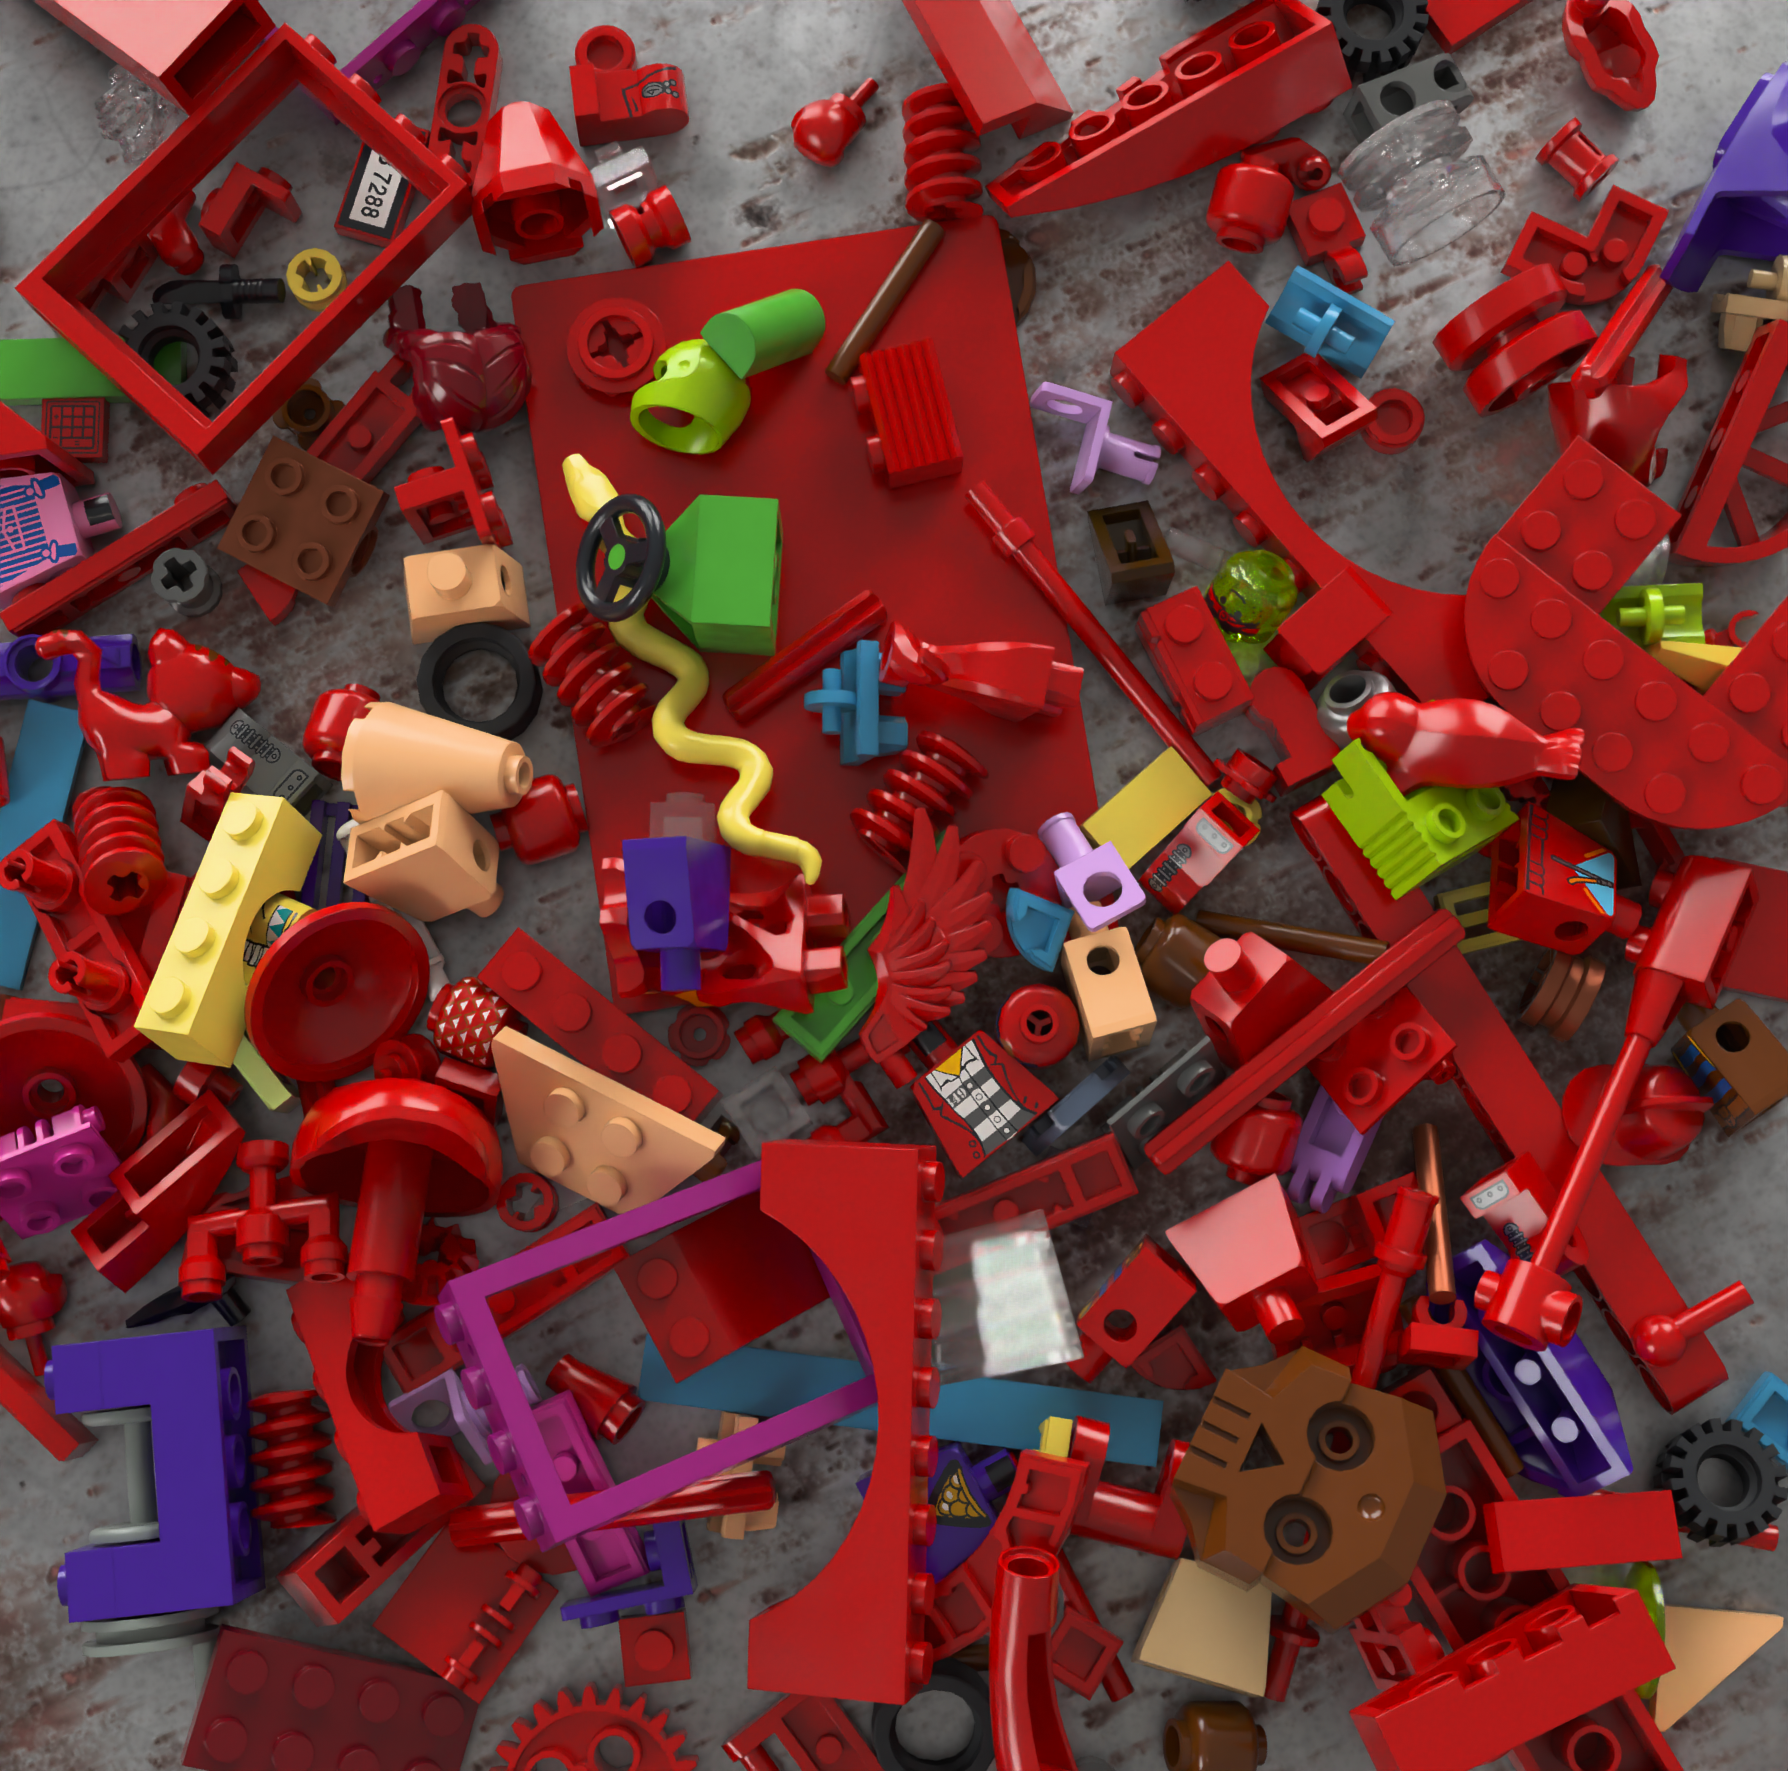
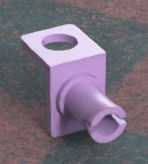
[1029,382,1161,495]
[1037,812,1146,932]
[387,1363,542,1466]

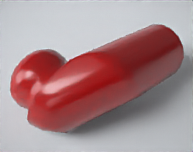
[1240,137,1332,191]
[148,190,204,276]

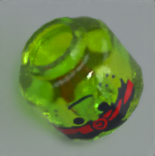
[1203,549,1298,645]

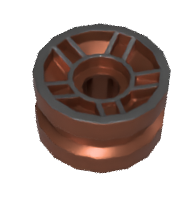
[1516,948,1606,1043]

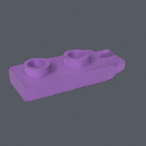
[1287,1085,1384,1213]

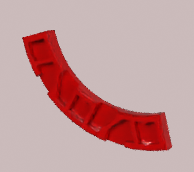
[924,1449,1091,1663]

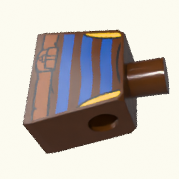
[1671,998,1788,1137]

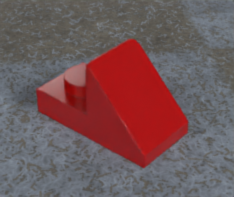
[1259,353,1379,463]
[1263,565,1393,693]

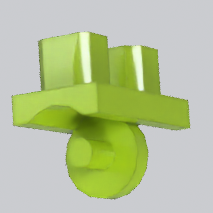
[1599,583,1705,651]

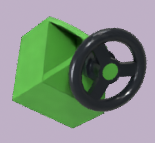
[576,494,783,656]

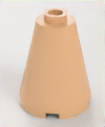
[341,702,533,824]

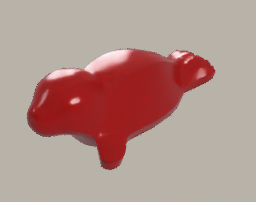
[1346,692,1585,796]

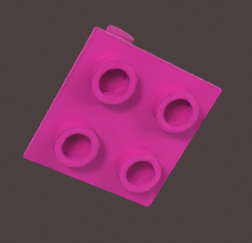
[0,1104,123,1240]

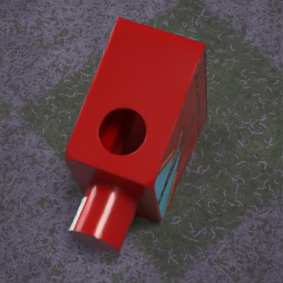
[1487,801,1642,955]

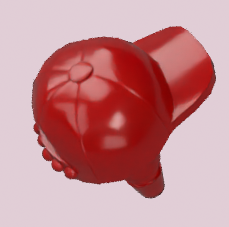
[289,1078,503,1347]

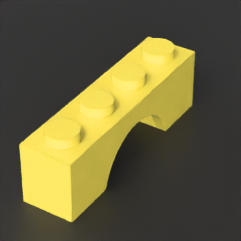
[134,792,322,1068]

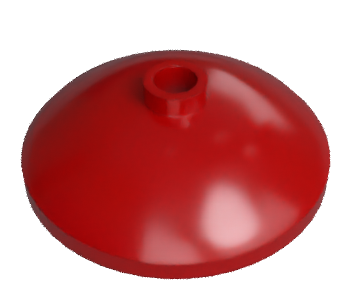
[244,902,430,1082]
[0,1012,148,1162]

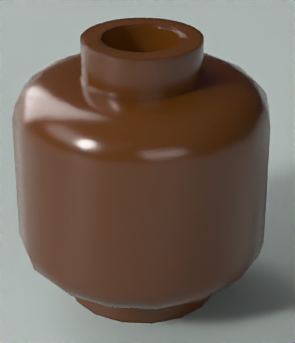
[1134,914,1221,1010]
[1163,1701,1267,1771]

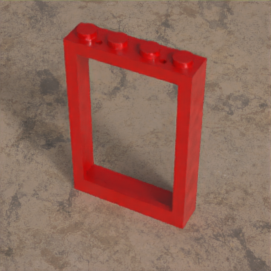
[15,22,473,475]

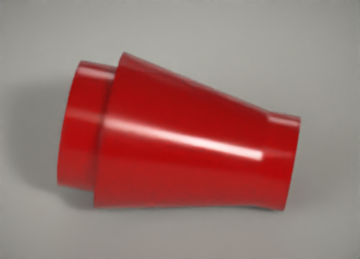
[545,1353,646,1445]

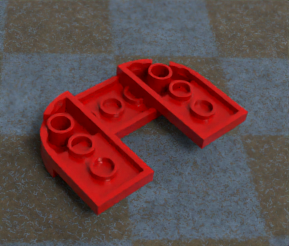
[1464,435,1788,830]

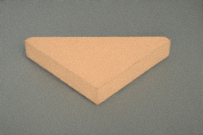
[1649,1603,1784,1732]

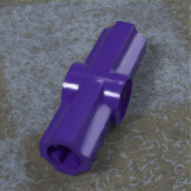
[0,634,143,703]

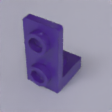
[560,1520,698,1629]

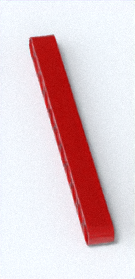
[1289,794,1729,1415]

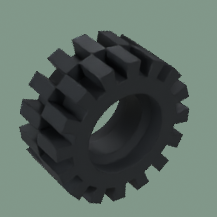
[1315,0,1429,83]
[118,301,238,418]
[1653,1418,1788,1547]

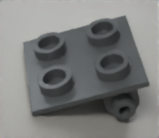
[1100,1036,1227,1171]

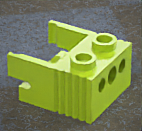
[1321,699,1520,900]

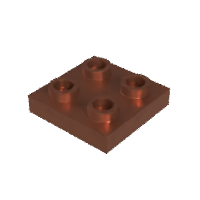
[217,435,390,607]

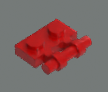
[1348,1583,1445,1690]

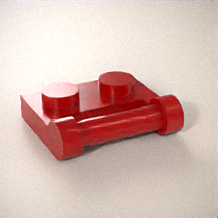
[721,1693,885,1771]

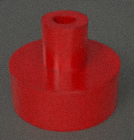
[173,1061,243,1107]

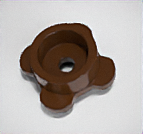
[272,378,345,451]

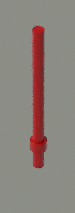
[964,480,1222,787]

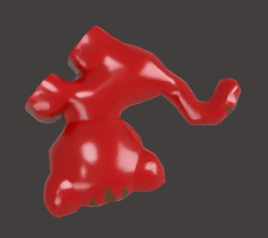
[34,628,261,782]

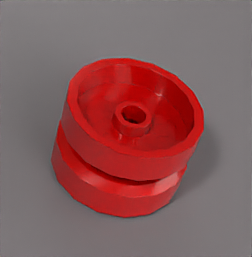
[1432,263,1599,418]

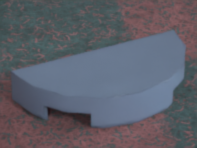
[1021,1056,1131,1157]

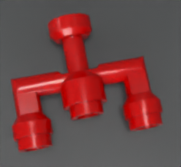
[733,1008,911,1142]
[178,1140,348,1302]

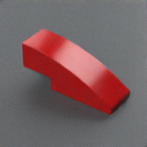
[70,1089,246,1294]

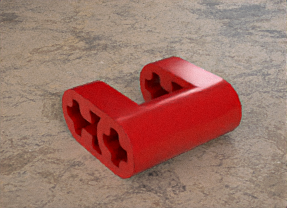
[1067,1415,1190,1560]

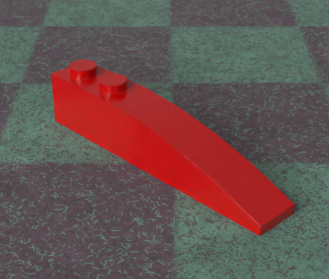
[985,0,1353,218]

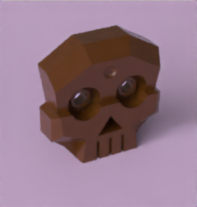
[1170,1346,1447,1635]

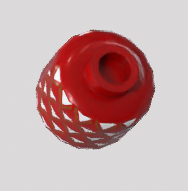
[427,976,529,1070]

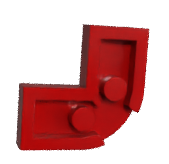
[1500,184,1669,305]

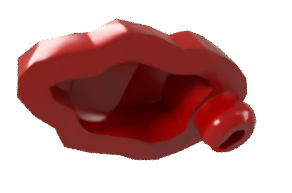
[1562,0,1660,112]

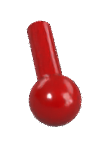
[1632,1280,1754,1368]

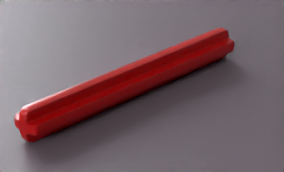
[449,1470,776,1547]

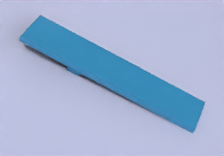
[0,699,86,990]

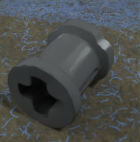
[151,548,222,617]

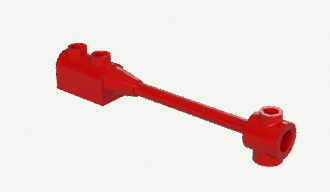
[1474,855,1760,1352]

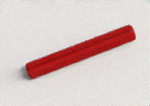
[1571,264,1674,399]

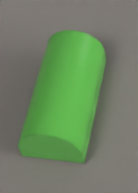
[700,289,825,379]

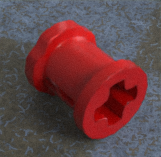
[1535,117,1619,202]

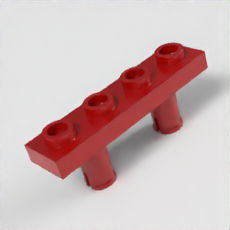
[0,819,152,1063]

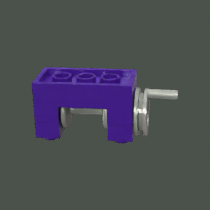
[44,1325,266,1704]

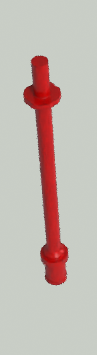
[1264,1185,1440,1702]

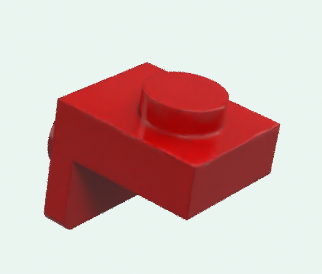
[198,162,302,259]

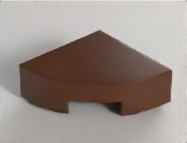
[692,1114,740,1182]

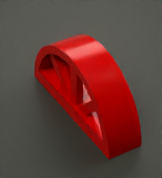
[1655,318,1788,568]

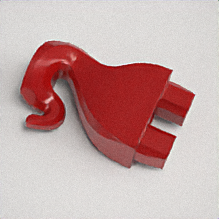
[879,621,1084,723]

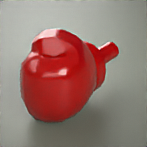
[791,78,879,167]
[0,1261,68,1377]

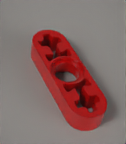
[428,24,503,193]

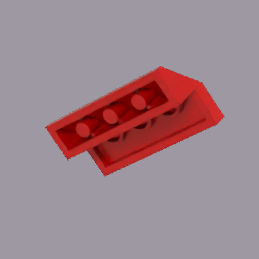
[902,0,1074,140]

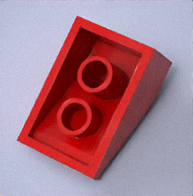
[613,1191,831,1384]

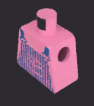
[0,472,122,610]

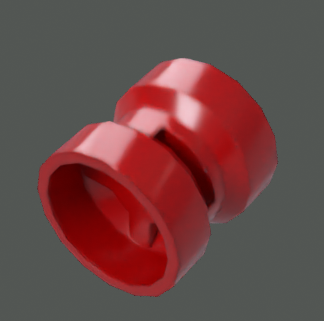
[609,185,691,268]

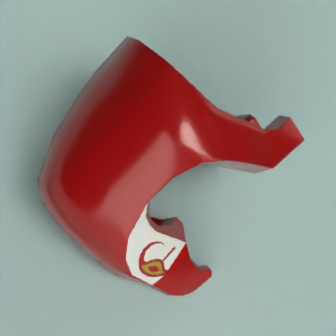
[1547,354,1688,487]

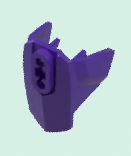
[1659,61,1788,293]

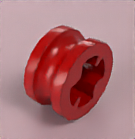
[496,1173,559,1232]

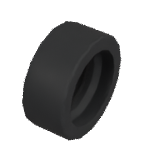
[416,622,543,741]
[871,1657,995,1771]

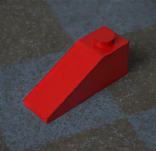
[276,1450,486,1627]

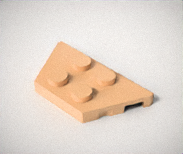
[491,1026,726,1215]

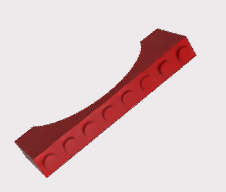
[1110,260,1489,703]
[747,1139,945,1705]

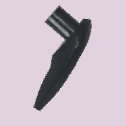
[126,1274,251,1328]

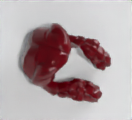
[382,282,532,435]

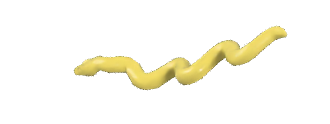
[562,454,822,885]

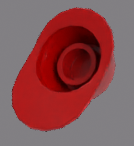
[1562,1064,1714,1167]

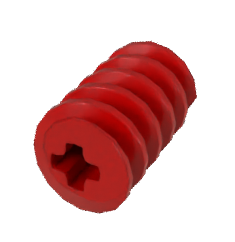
[902,83,984,222]
[528,602,658,748]
[849,730,989,873]
[72,786,167,916]
[246,1388,337,1529]

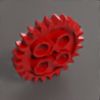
[489,1681,699,1771]

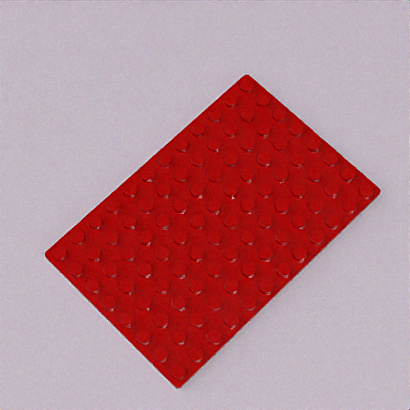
[511,215,1119,1015]

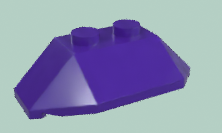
[1426,1239,1634,1497]

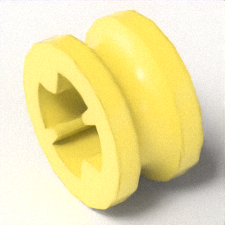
[286,248,348,312]

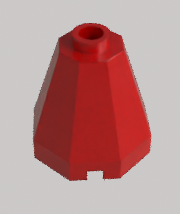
[471,101,604,265]

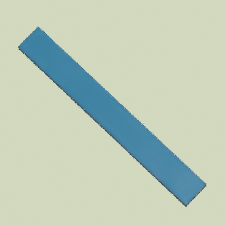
[638,1334,1164,1467]

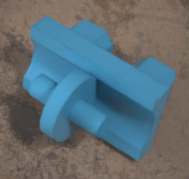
[1265,265,1395,378]
[804,640,908,766]

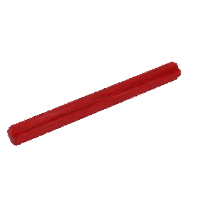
[1143,908,1466,1175]

